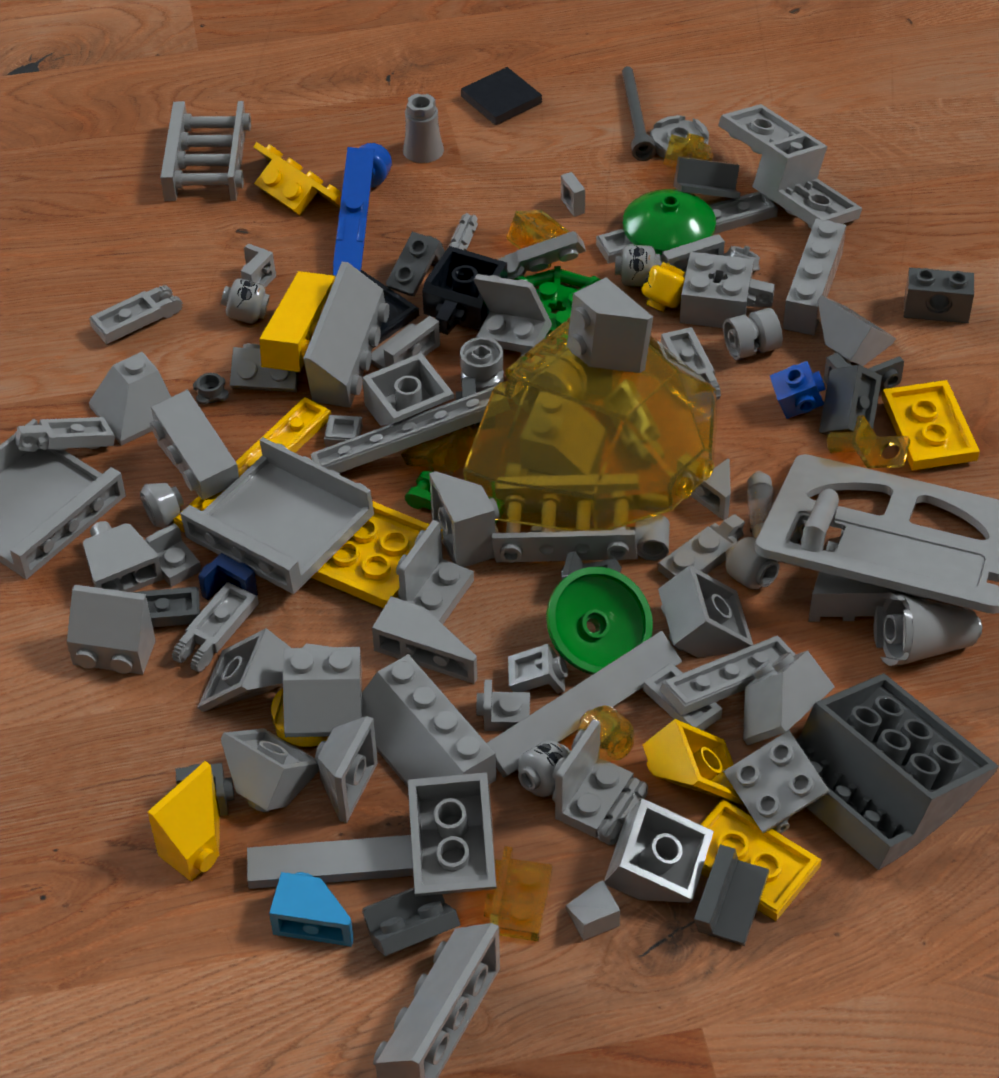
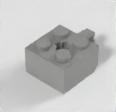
[680,252,775,328]

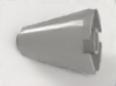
[873,592,982,666]

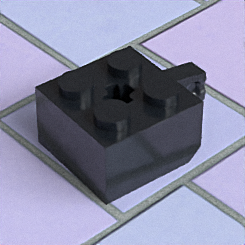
[422,246,508,335]

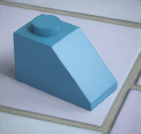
[269,872,354,947]

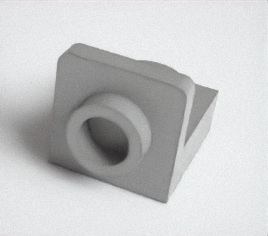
[241,244,276,288]
[145,523,201,587]
[508,644,568,694]
[476,679,530,731]

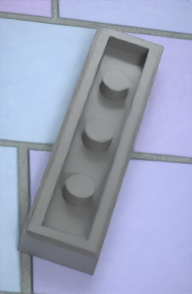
[660,635,796,716]

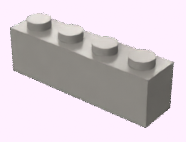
[783,219,846,336]

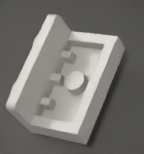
[230,343,299,392]

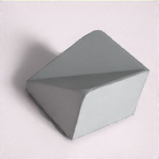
[566,880,620,941]

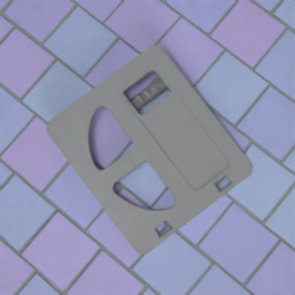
[754,454,999,614]

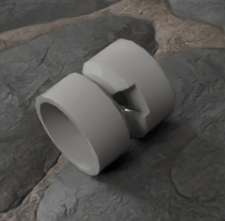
[723,308,783,360]
[460,337,504,393]

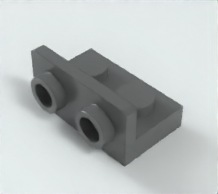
[362,888,461,956]

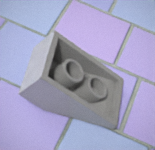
[408,772,497,897]

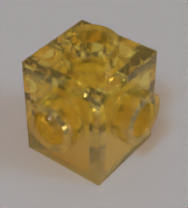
[663,133,713,170]

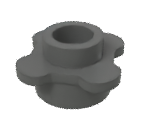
[193,373,229,405]

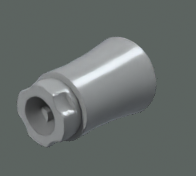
[403,93,444,163]

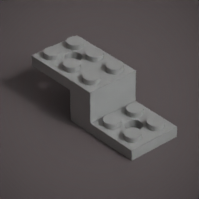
[718,104,862,229]

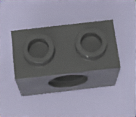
[904,267,974,323]

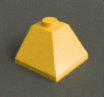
[643,719,744,805]
[148,761,220,882]

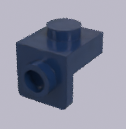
[198,553,258,600]

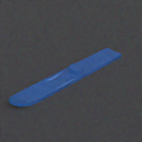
[333,147,375,276]

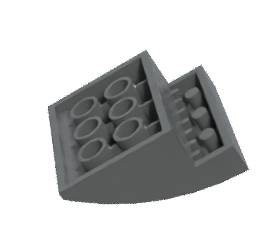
[796,673,999,870]

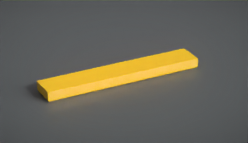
[173,397,331,533]

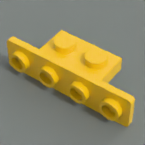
[253,142,342,216]

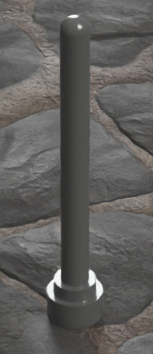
[622,66,656,161]

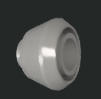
[140,483,184,528]

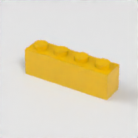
[259,271,336,372]

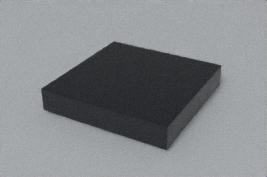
[461,67,542,125]

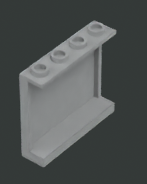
[0,419,126,580]
[180,437,374,594]

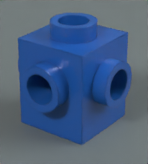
[770,361,826,419]

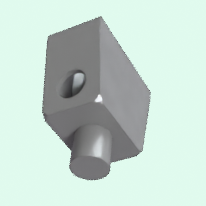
[83,521,163,592]

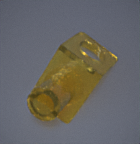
[827,415,910,468]

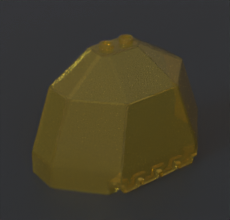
[463,318,717,531]

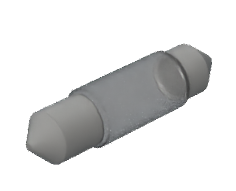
[747,471,775,538]

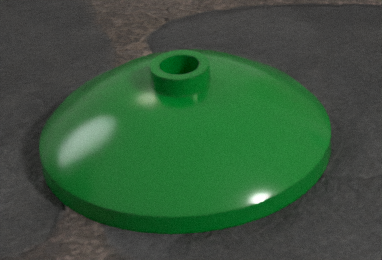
[623,189,716,255]
[546,567,653,675]

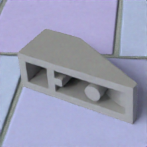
[372,596,478,684]

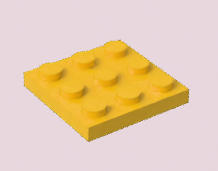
[311,501,443,608]

